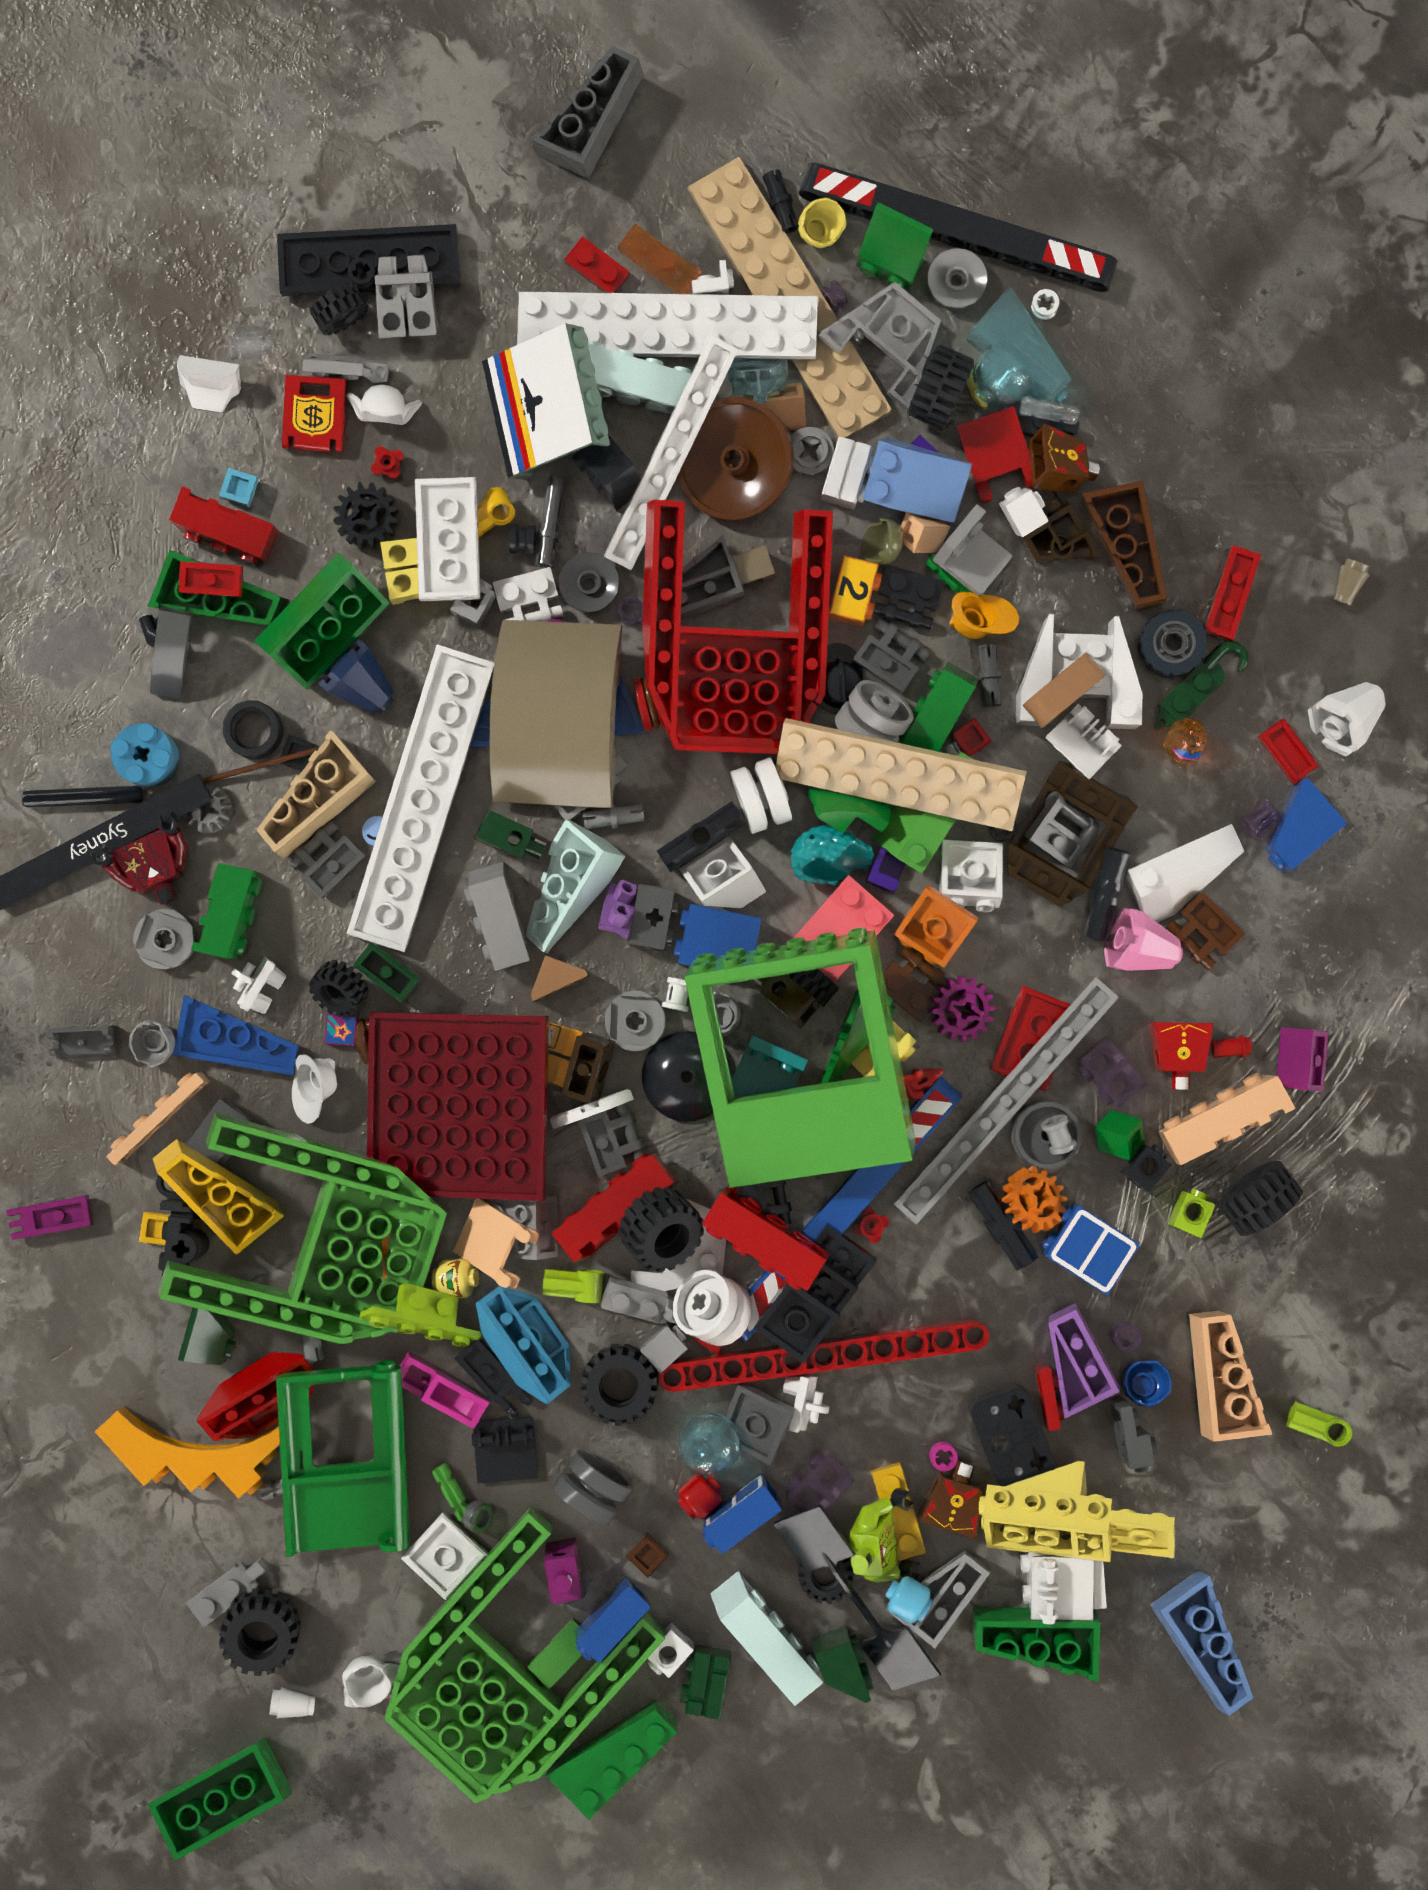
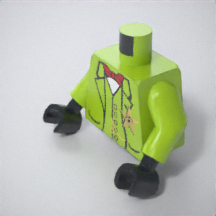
[849,1488,921,1583]

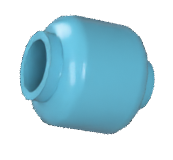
[885,1576,933,1624]

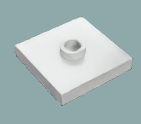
[401,1511,488,1600]

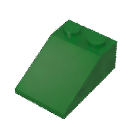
[856,202,933,291]

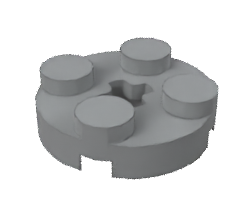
[133,909,196,970]
[605,991,665,1051]

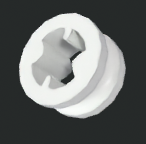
[1031,289,1059,320]

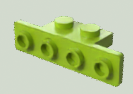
[360,1283,481,1347]

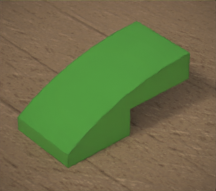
[527,1619,582,1690]

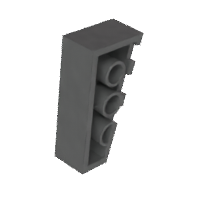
[530,46,644,179]

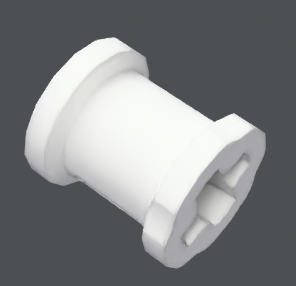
[661,977,689,1012]

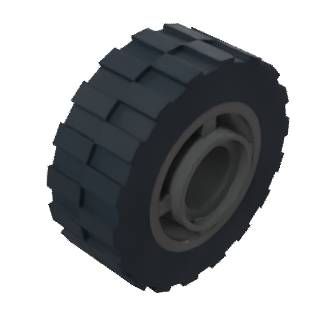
[1138,609,1208,678]

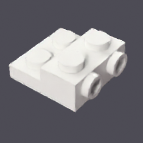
[939,840,1003,912]

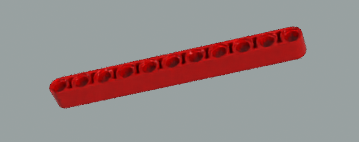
[659,1319,989,1392]

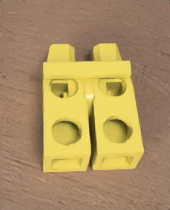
[380,538,419,605]

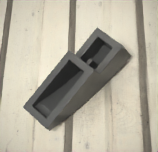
[150,606,193,699]

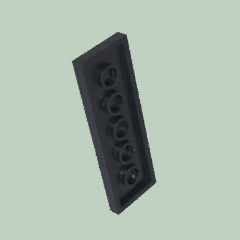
[277,224,460,297]

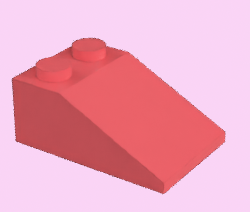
[793,875,894,983]

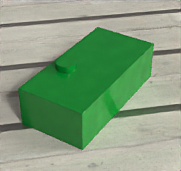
[254,553,390,690]
[147,1737,293,1861]

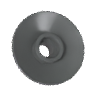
[559,552,619,613]

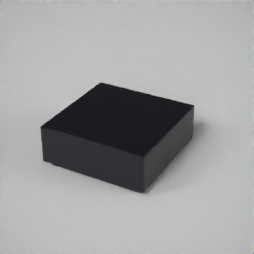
[280,735,319,772]

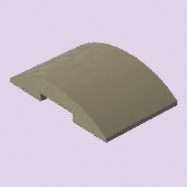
[490,620,623,808]

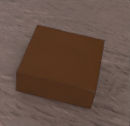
[626,1532,669,1578]

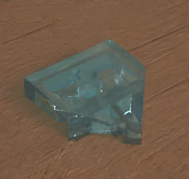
[727,358,788,404]

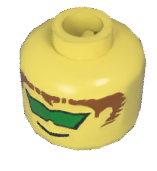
[432,1258,479,1299]

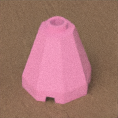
[1104,908,1183,971]

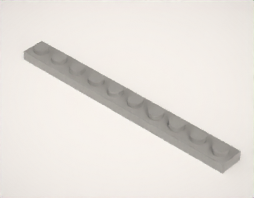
[894,977,1119,1225]

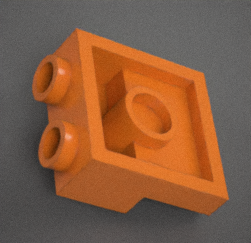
[893,884,978,968]

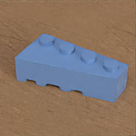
[1150,1570,1253,1716]

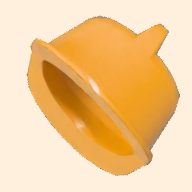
[949,592,1019,640]

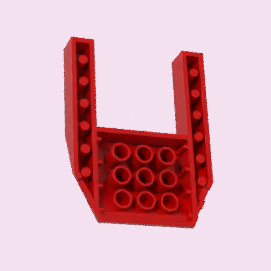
[642,499,833,754]

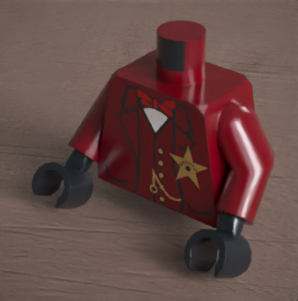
[90,812,188,905]

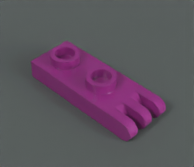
[6,1195,94,1240]

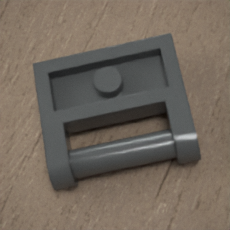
[1024,791,1099,869]

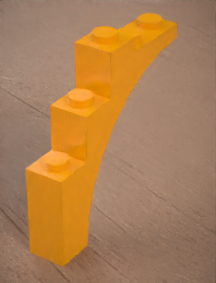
[95,1406,280,1499]

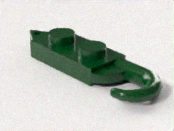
[1155,641,1248,729]

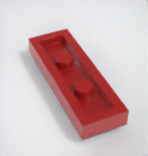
[1204,545,1262,641]

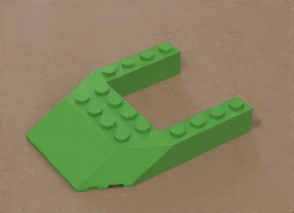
[158,1112,447,1344]
[384,1506,666,1804]

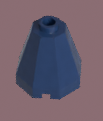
[317,638,394,714]

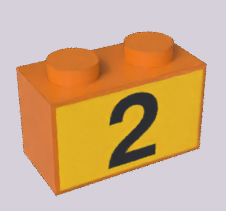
[829,555,882,627]

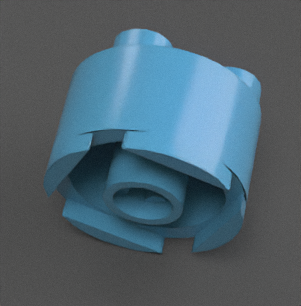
[110,723,180,787]

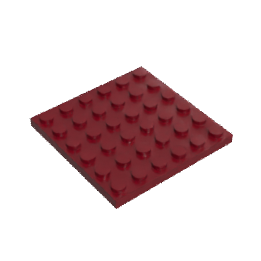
[367,1012,549,1201]

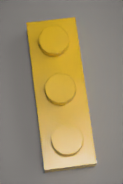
[871,1462,926,1561]

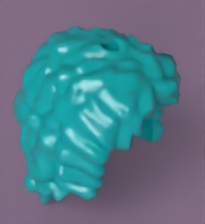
[791,825,874,886]

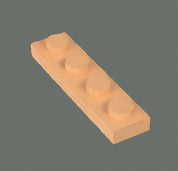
[106,1072,210,1165]

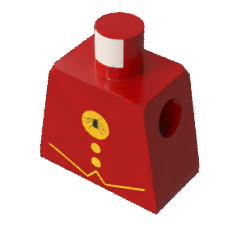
[1149,1022,1213,1090]

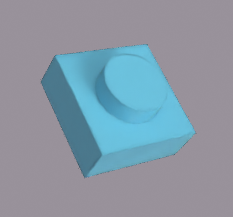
[219,468,259,508]

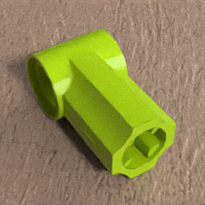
[543,1268,605,1303]
[1286,1401,1352,1447]

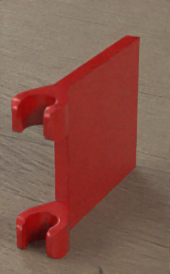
[956,406,1032,504]

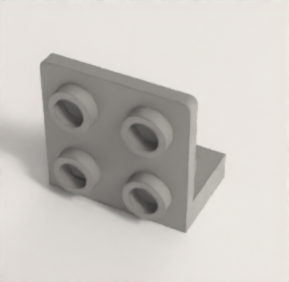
[933,504,1012,597]
[487,1196,559,1260]

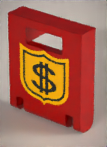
[282,375,348,453]

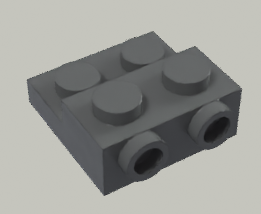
[1109,1396,1158,1473]

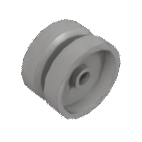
[835,680,914,743]

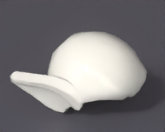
[346,385,422,425]
[342,1656,400,1708]

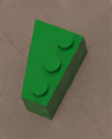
[899,662,978,752]

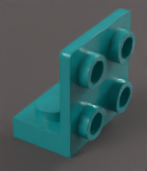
[732,1036,808,1096]

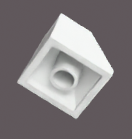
[679,836,766,908]

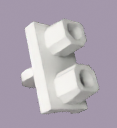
[231,956,286,1014]
[783,1374,830,1433]

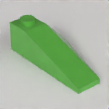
[872,752,974,874]

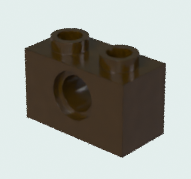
[561,1032,616,1104]

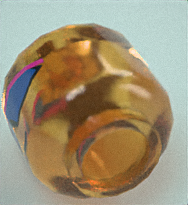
[1163,718,1209,764]

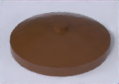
[677,397,794,521]

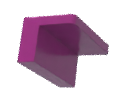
[1277,1027,1329,1092]

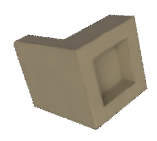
[731,545,775,585]

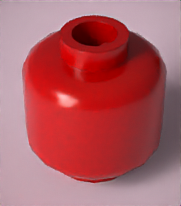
[677,1473,723,1519]

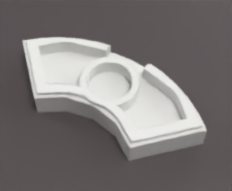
[550,1089,634,1129]

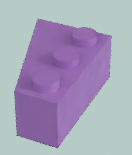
[1049,1303,1120,1418]

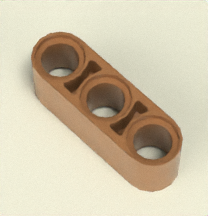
[1022,652,1106,728]

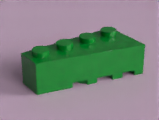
[148,550,289,626]
[546,1700,678,1820]

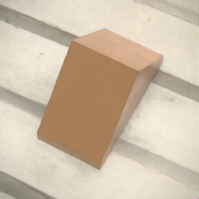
[530,955,589,1002]

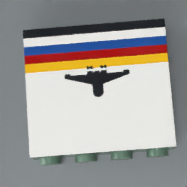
[482,323,610,480]

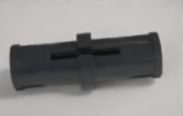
[762,169,799,234]

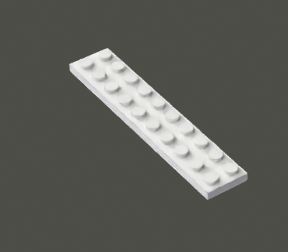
[517,292,818,360]
[346,645,494,952]

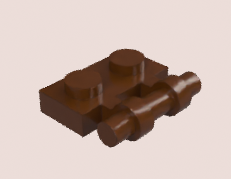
[1165,891,1245,971]
[883,947,947,1023]

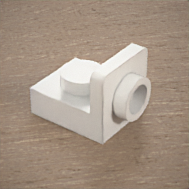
[692,260,734,295]

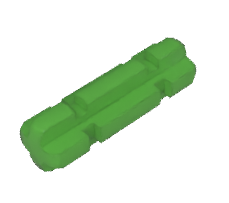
[432,1463,469,1522]

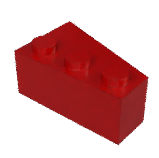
[169,486,279,565]

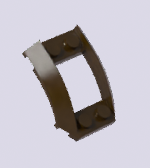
[1008,760,1138,906]

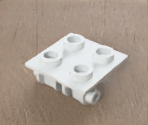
[1045,704,1122,779]
[1031,1556,1094,1624]

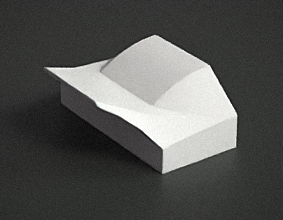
[177,355,241,413]

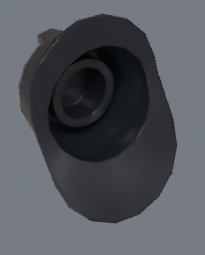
[821,643,863,714]

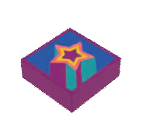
[324,1014,359,1046]

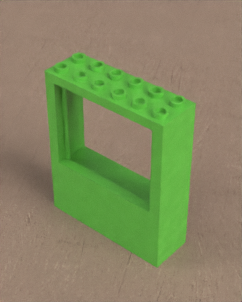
[684,927,916,1188]

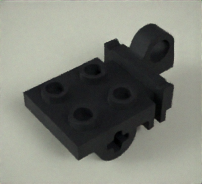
[156,1175,209,1276]

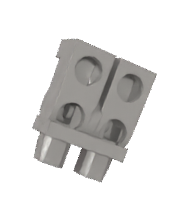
[375,255,439,338]

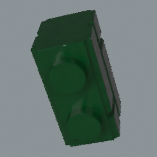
[353,942,423,1004]
[680,1645,731,1720]

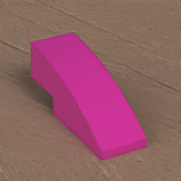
[400,1351,489,1429]

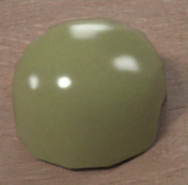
[861,518,904,565]

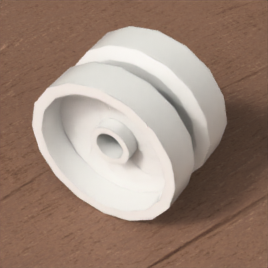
[730,758,792,834]
[673,1269,752,1346]

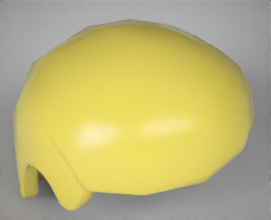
[798,198,847,249]

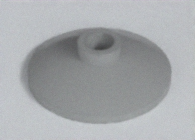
[927,248,987,309]

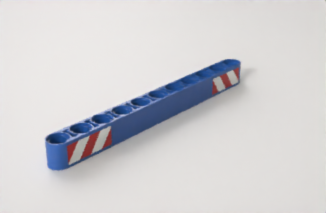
[738,1076,963,1343]

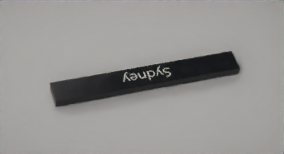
[0,774,214,910]

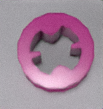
[929,1442,958,1472]

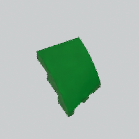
[807,786,891,834]

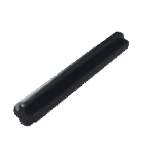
[22,786,143,808]

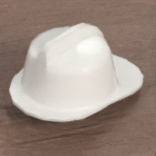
[292,1054,337,1124]

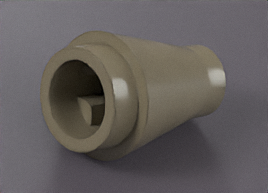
[1334,559,1369,606]

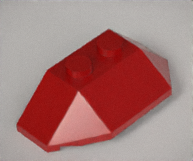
[196,1352,315,1441]

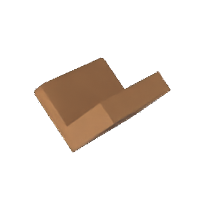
[742,382,806,431]

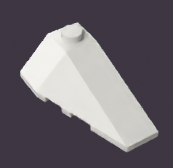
[1125,824,1244,923]

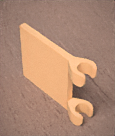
[453,1199,539,1288]

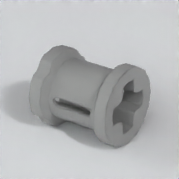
[1041,1115,1077,1155]

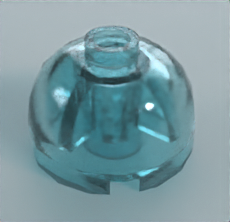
[972,345,1033,405]
[679,1412,742,1476]

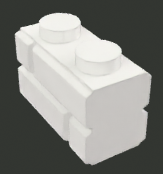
[820,437,874,510]

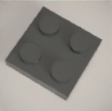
[717,1382,795,1466]

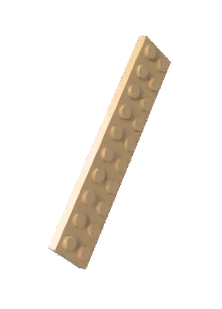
[688,157,892,439]

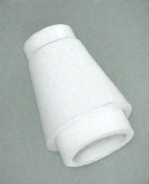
[269,1687,316,1719]

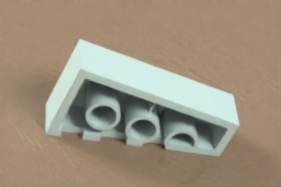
[588,341,692,414]
[710,1570,823,1706]

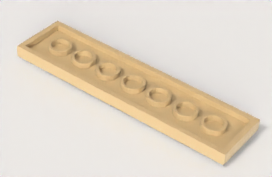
[775,718,1027,831]

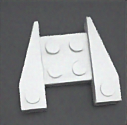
[1016,614,1143,729]

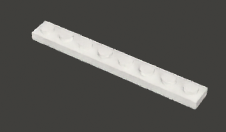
[604,335,739,570]

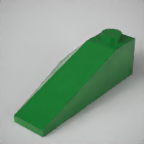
[819,986,896,1084]

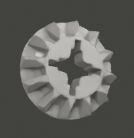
[790,427,834,476]
[185,785,232,833]

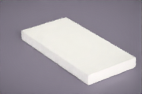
[415,477,481,601]

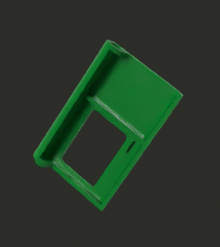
[276,1360,410,1557]

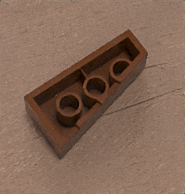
[1082,480,1167,611]

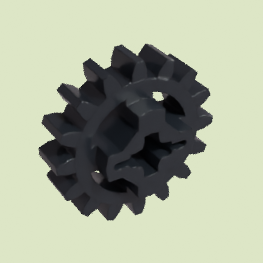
[333,482,400,549]

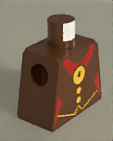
[1028,424,1100,493]
[917,1460,983,1540]

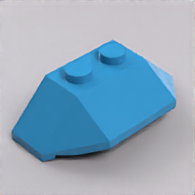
[476,1286,571,1404]

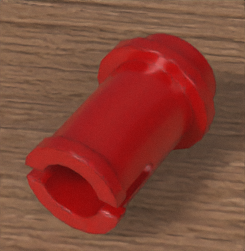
[1211,1034,1252,1059]

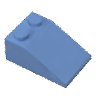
[863,437,973,523]

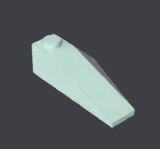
[525,819,625,953]

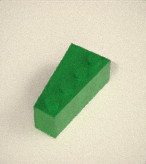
[972,1607,1101,1682]

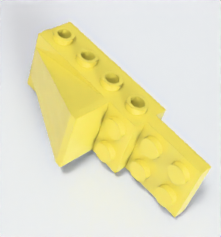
[979,1461,1175,1562]

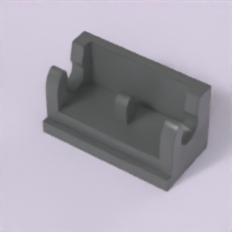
[47,1025,118,1059]

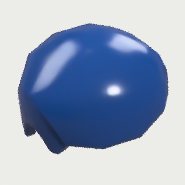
[1122,1360,1173,1407]

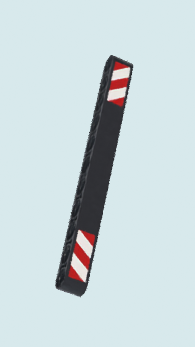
[799,163,1118,292]

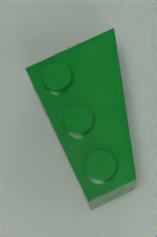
[191,863,262,960]

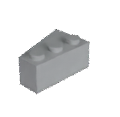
[464,862,530,971]
[885,1550,991,1648]

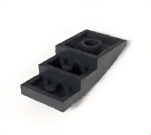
[754,1223,877,1364]

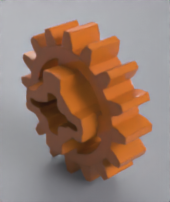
[1002,1166,1067,1233]

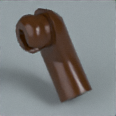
[354,1018,369,1064]

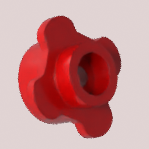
[371,446,404,479]
[854,1207,889,1243]

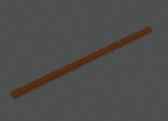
[203,747,318,784]

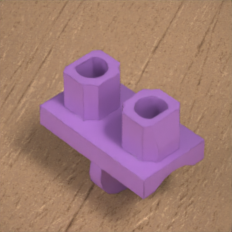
[598,880,637,939]

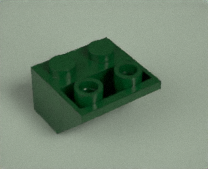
[812,1626,874,1703]

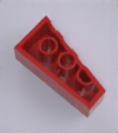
[551,1153,679,1262]
[702,1185,830,1291]

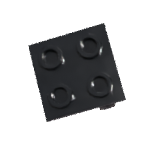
[472,1417,538,1484]

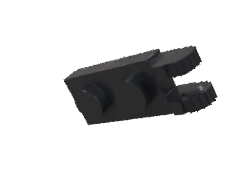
[455,1339,533,1419]

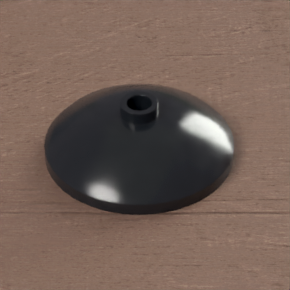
[642,1031,732,1122]

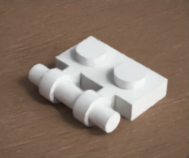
[493,567,564,622]

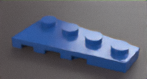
[173,995,300,1075]

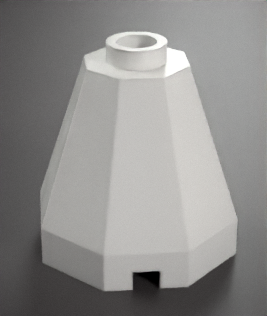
[1308,682,1386,757]

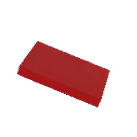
[989,986,1071,1092]

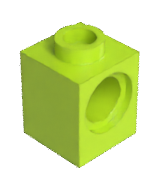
[1167,1188,1216,1238]

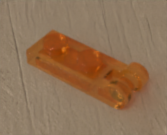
[618,224,702,294]

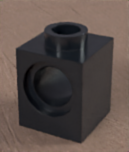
[1120,1144,1172,1193]

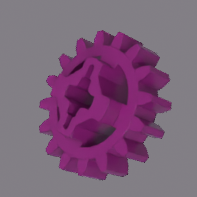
[928,976,995,1042]

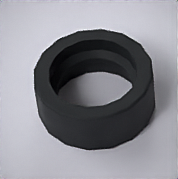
[223,700,283,759]

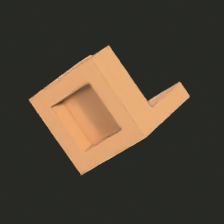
[901,512,950,553]

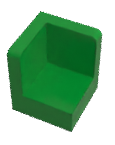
[1095,1110,1145,1160]

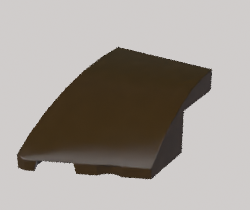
[1000,488,1101,562]

